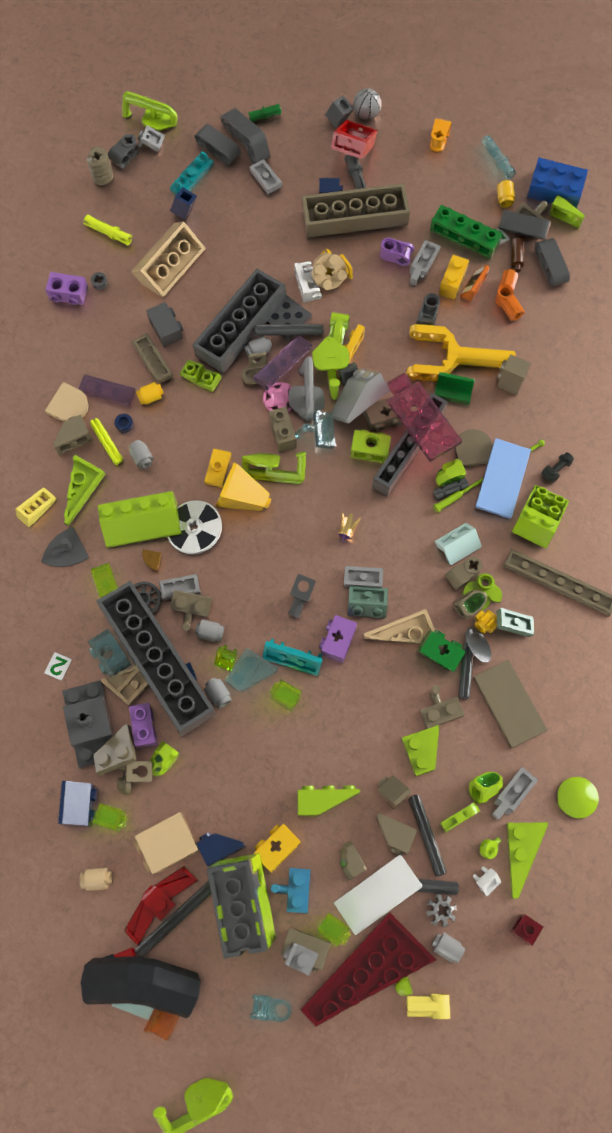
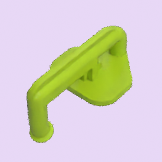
[122,91,178,131]
[312,336,349,400]
[242,452,306,484]
[153,1078,233,1133]

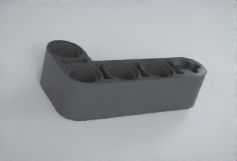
[220,108,271,165]

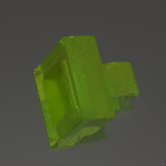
[214,645,237,671]

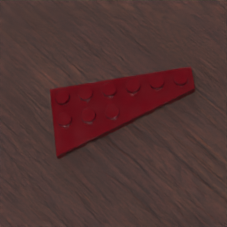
[300,912,436,1027]

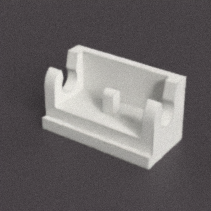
[294,261,322,303]

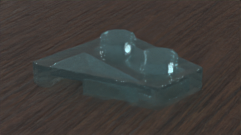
[225,648,279,692]

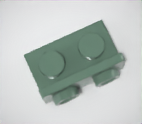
[347,585,388,618]

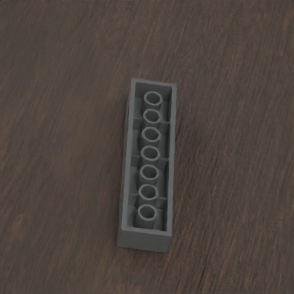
[96,580,216,737]

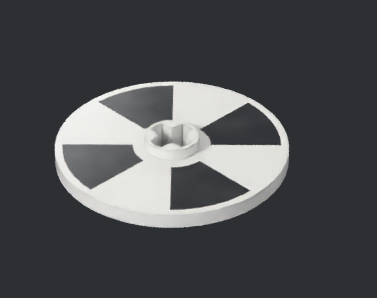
[168,500,222,554]

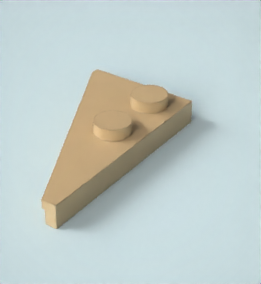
[363,609,435,644]

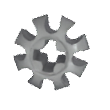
[426,894,458,927]

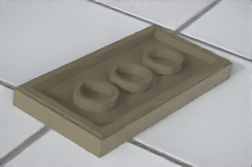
[473,659,548,749]

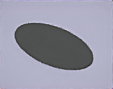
[465,627,492,662]

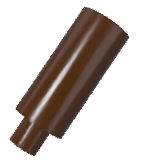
[511,237,524,273]

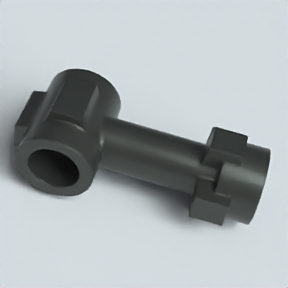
[541,452,574,483]

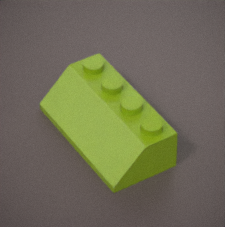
[98,491,181,548]

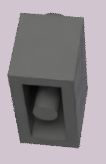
[146,302,183,347]

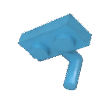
[271,868,310,913]

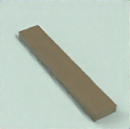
[503,549,612,616]

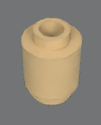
[80,867,112,891]

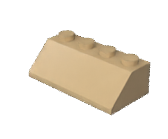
[131,221,206,297]

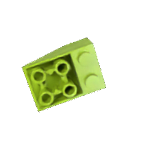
[512,485,569,548]

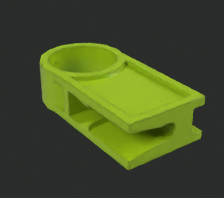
[439,802,480,833]

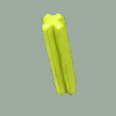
[90,418,123,465]

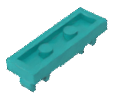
[170,151,214,194]
[262,639,323,676]

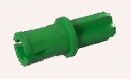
[248,104,282,122]

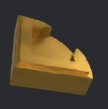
[142,549,162,572]

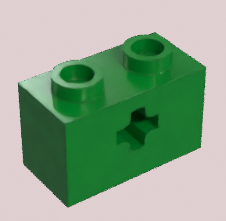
[417,630,466,672]

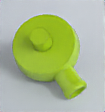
[480,837,501,859]

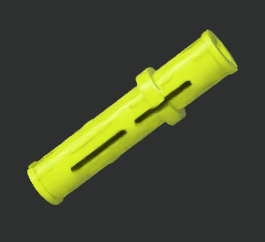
[83,215,132,245]

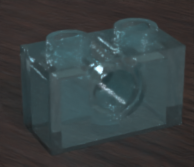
[88,629,131,677]

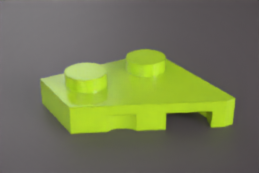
[401,725,439,777]

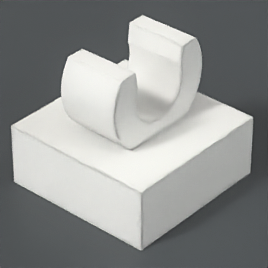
[473,866,501,897]

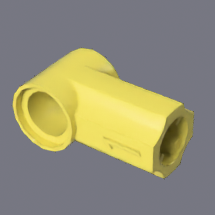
[406,994,450,1019]

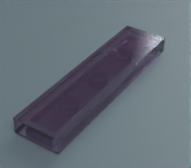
[253,335,313,391]

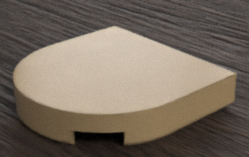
[45,382,89,422]

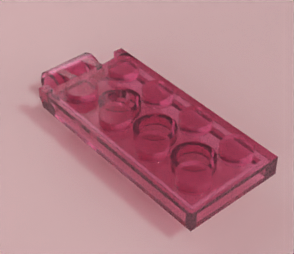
[386,373,462,462]

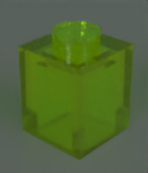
[270,679,302,712]
[92,803,127,832]
[317,913,351,946]

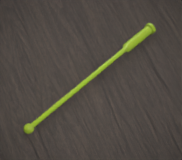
[433,439,545,513]

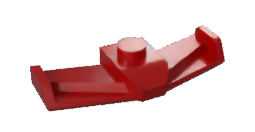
[124,866,199,945]

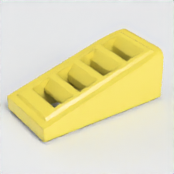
[15,487,57,527]

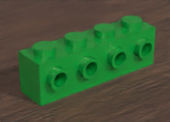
[430,205,503,259]

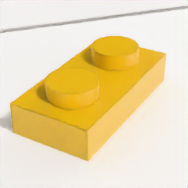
[344,324,365,364]

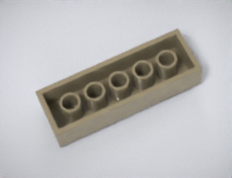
[302,183,410,238]

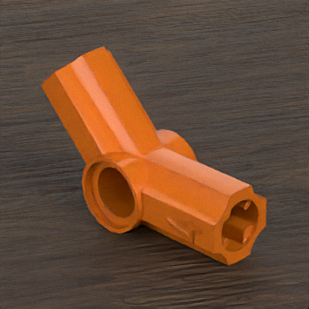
[495,269,525,321]

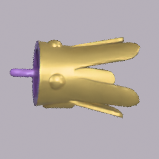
[338,513,361,542]

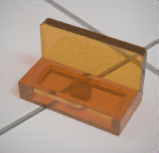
[144,1009,180,1041]

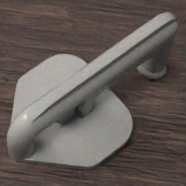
[289,357,325,422]

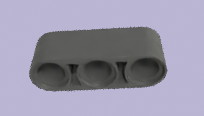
[194,124,241,165]
[498,210,551,240]
[535,238,570,287]

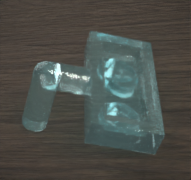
[295,411,336,449]

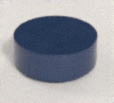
[114,414,134,433]

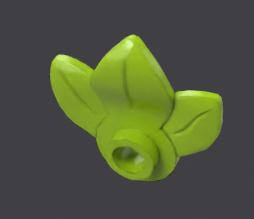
[463,573,502,610]

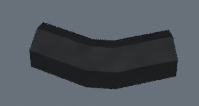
[81,956,201,1018]

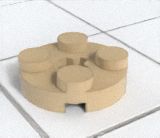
[311,253,347,290]

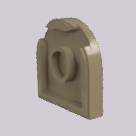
[455,429,493,467]

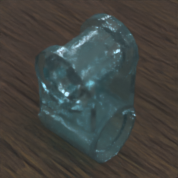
[249,994,292,1022]

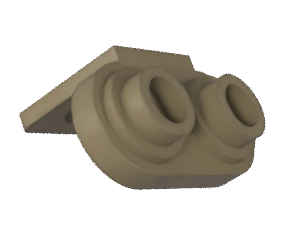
[242,352,278,384]
[117,761,152,794]

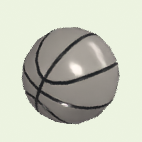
[353,88,382,120]

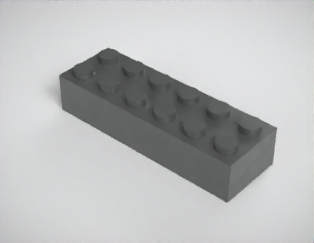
[192,269,287,374]

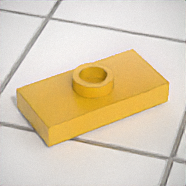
[204,448,232,488]

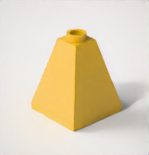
[215,463,271,511]

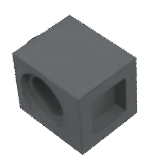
[325,95,354,128]

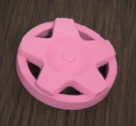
[263,382,293,413]

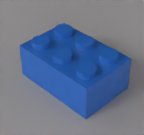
[527,157,588,209]

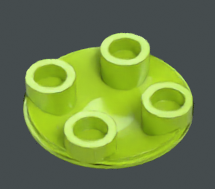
[557,777,599,818]

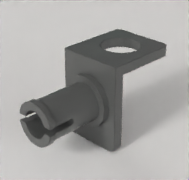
[288,574,316,618]

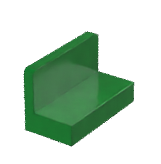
[434,372,475,405]

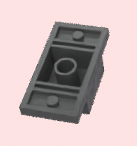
[62,680,114,769]

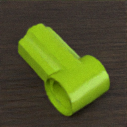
[329,312,350,345]

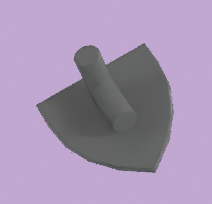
[41,527,89,567]

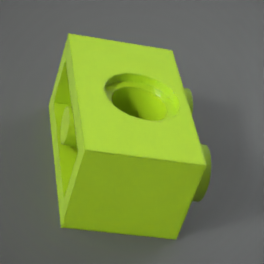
[350,429,391,463]

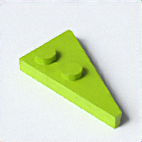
[64,455,106,526]
[507,822,548,899]

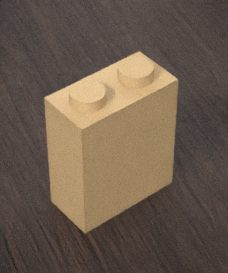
[134,812,200,875]

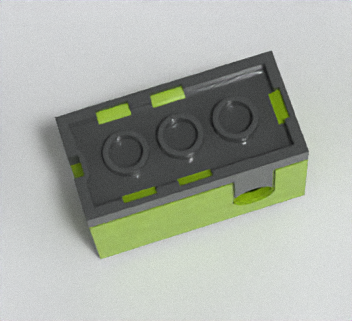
[207,853,276,959]

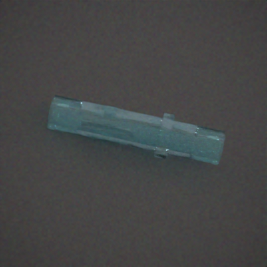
[481,135,516,179]

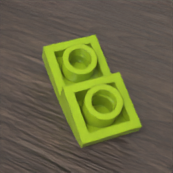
[179,360,222,392]

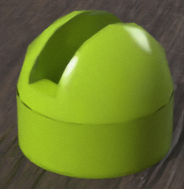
[395,976,413,996]

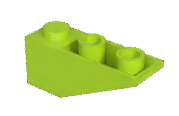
[298,785,360,817]

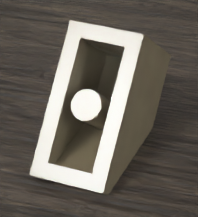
[53,415,93,455]
[377,775,412,810]
[376,813,417,856]

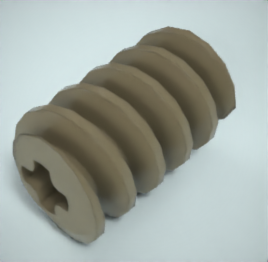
[87,147,113,185]

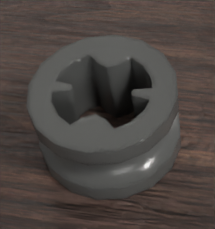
[91,272,108,290]

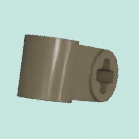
[445,557,482,591]

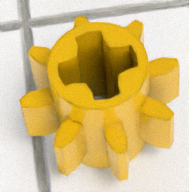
[474,610,497,634]

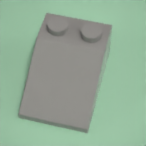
[330,369,390,424]

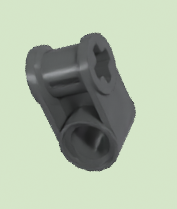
[108,134,139,168]
[416,293,440,326]

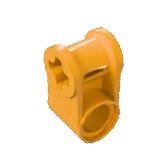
[430,118,452,152]

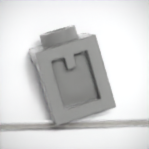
[137,125,165,152]
[283,942,318,975]

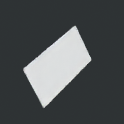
[334,855,422,935]

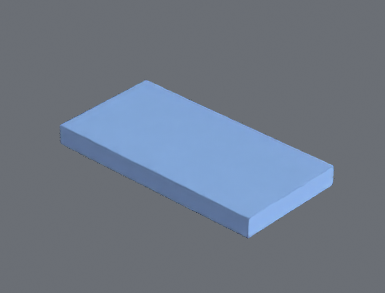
[475,438,531,519]

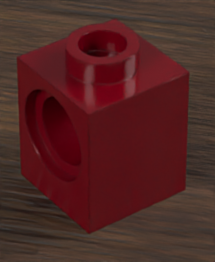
[510,914,543,946]

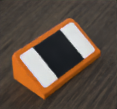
[460,265,490,302]

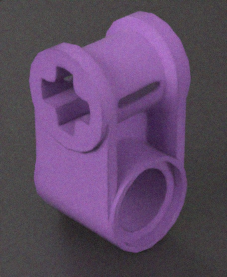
[379,237,414,266]

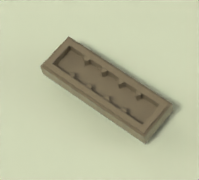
[132,333,174,385]

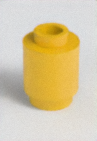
[497,180,515,208]
[136,382,164,405]

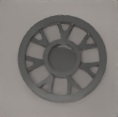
[134,581,162,614]

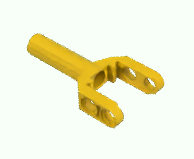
[406,324,516,382]

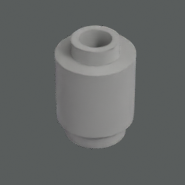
[244,336,272,359]
[129,440,154,469]
[195,620,225,642]
[204,678,232,709]
[432,932,465,963]

